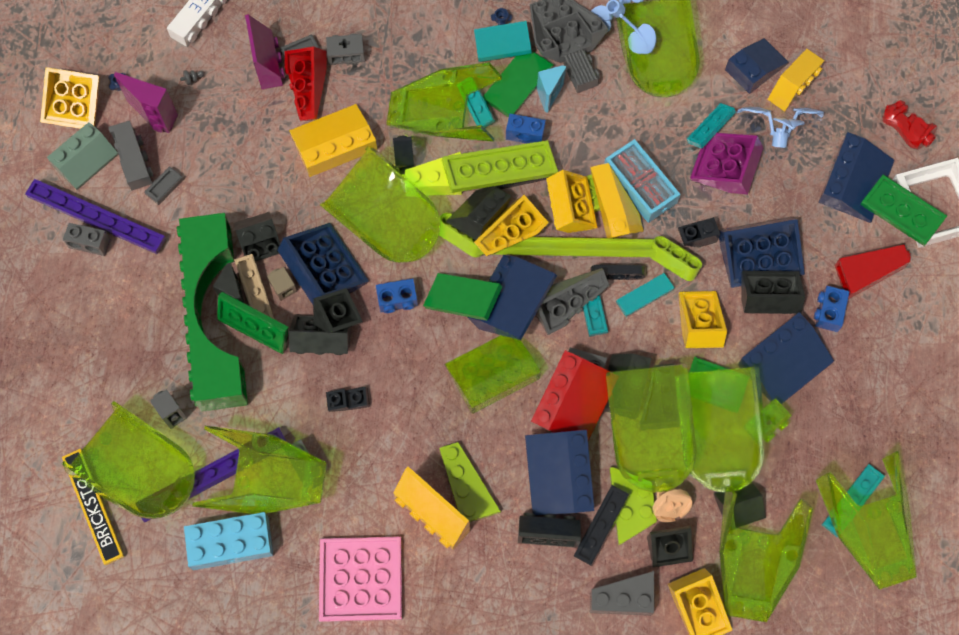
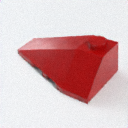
[285,46,327,121]

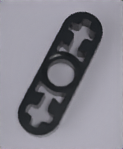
[590,265,645,280]

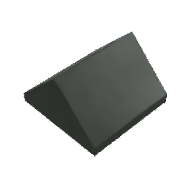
[213,262,245,304]
[313,288,363,334]
[713,480,766,531]
[647,526,693,568]

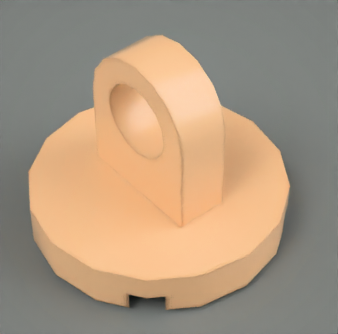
[653,483,692,522]

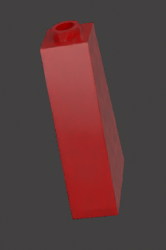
[835,244,911,299]

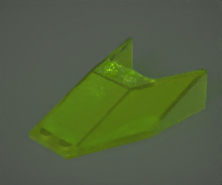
[386,62,502,142]
[192,425,327,514]
[816,451,917,590]
[719,485,813,622]

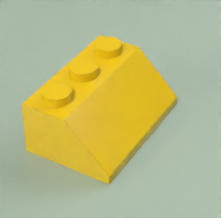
[546,170,597,233]

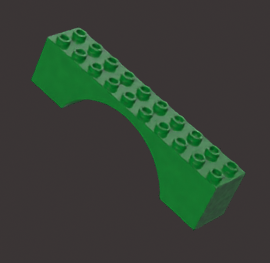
[177,213,248,412]

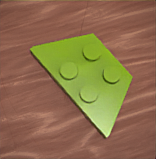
[609,467,657,545]

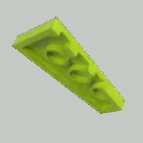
[439,442,501,522]

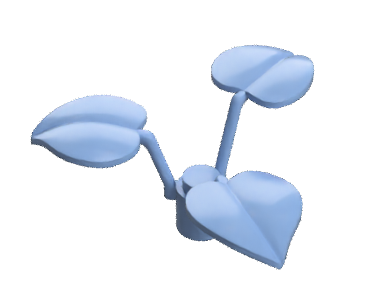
[591,0,656,54]
[737,107,824,148]

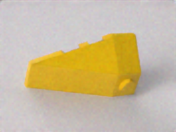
[590,163,643,238]
[474,195,549,257]

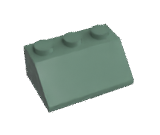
[47,122,119,190]

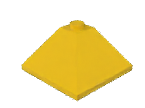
[40,67,100,129]

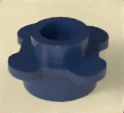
[491,8,512,25]
[108,73,126,91]

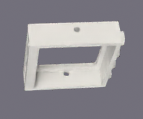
[892,158,959,248]

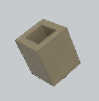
[267,267,297,301]

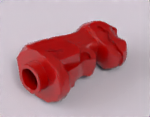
[882,100,937,150]

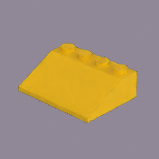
[289,104,377,177]
[394,467,470,550]

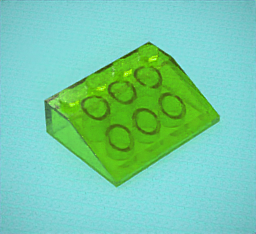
[445,335,541,414]

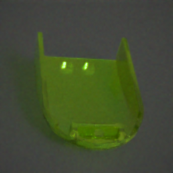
[616,0,700,97]
[320,146,441,263]
[606,364,697,492]
[675,366,765,492]
[62,401,195,519]

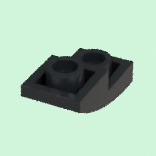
[326,387,370,412]

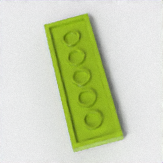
[441,140,558,193]

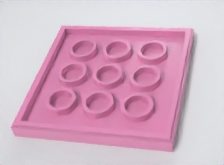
[319,537,402,622]

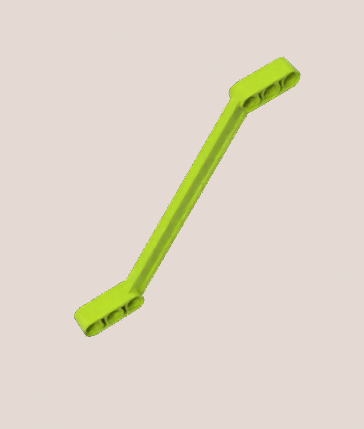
[436,213,702,281]

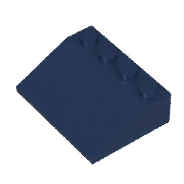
[818,132,895,223]
[719,217,805,288]
[277,223,369,305]
[467,255,557,340]
[738,312,834,408]
[525,430,595,515]

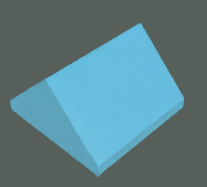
[537,65,566,113]

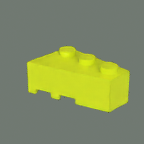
[405,152,462,196]

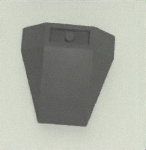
[530,0,608,63]

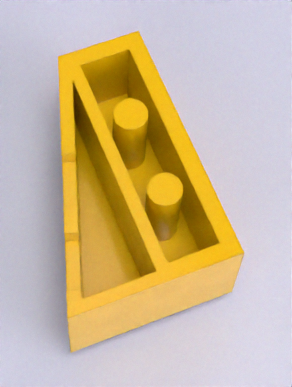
[767,49,825,112]

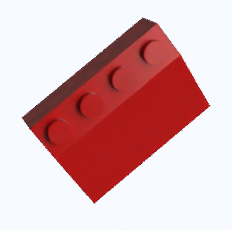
[531,350,619,441]

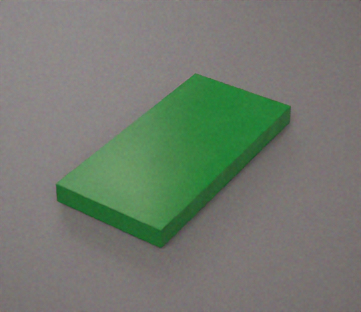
[484,51,553,117]
[860,175,947,247]
[423,273,502,321]
[217,292,289,354]

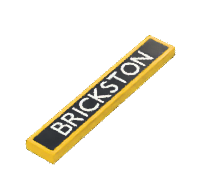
[62,449,125,566]

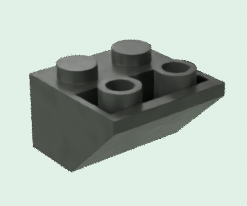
[234,211,280,261]

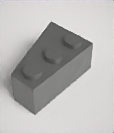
[108,120,154,191]
[590,571,654,616]

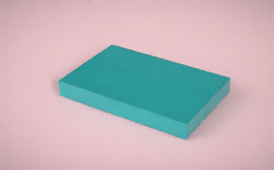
[474,21,532,62]

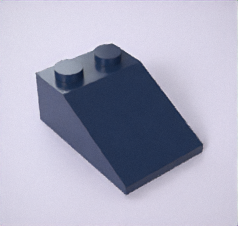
[725,38,789,94]

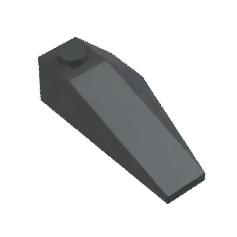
[536,268,609,335]

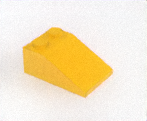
[678,291,727,348]
[668,568,732,635]

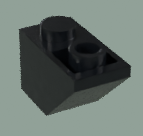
[393,135,414,174]
[678,217,720,248]

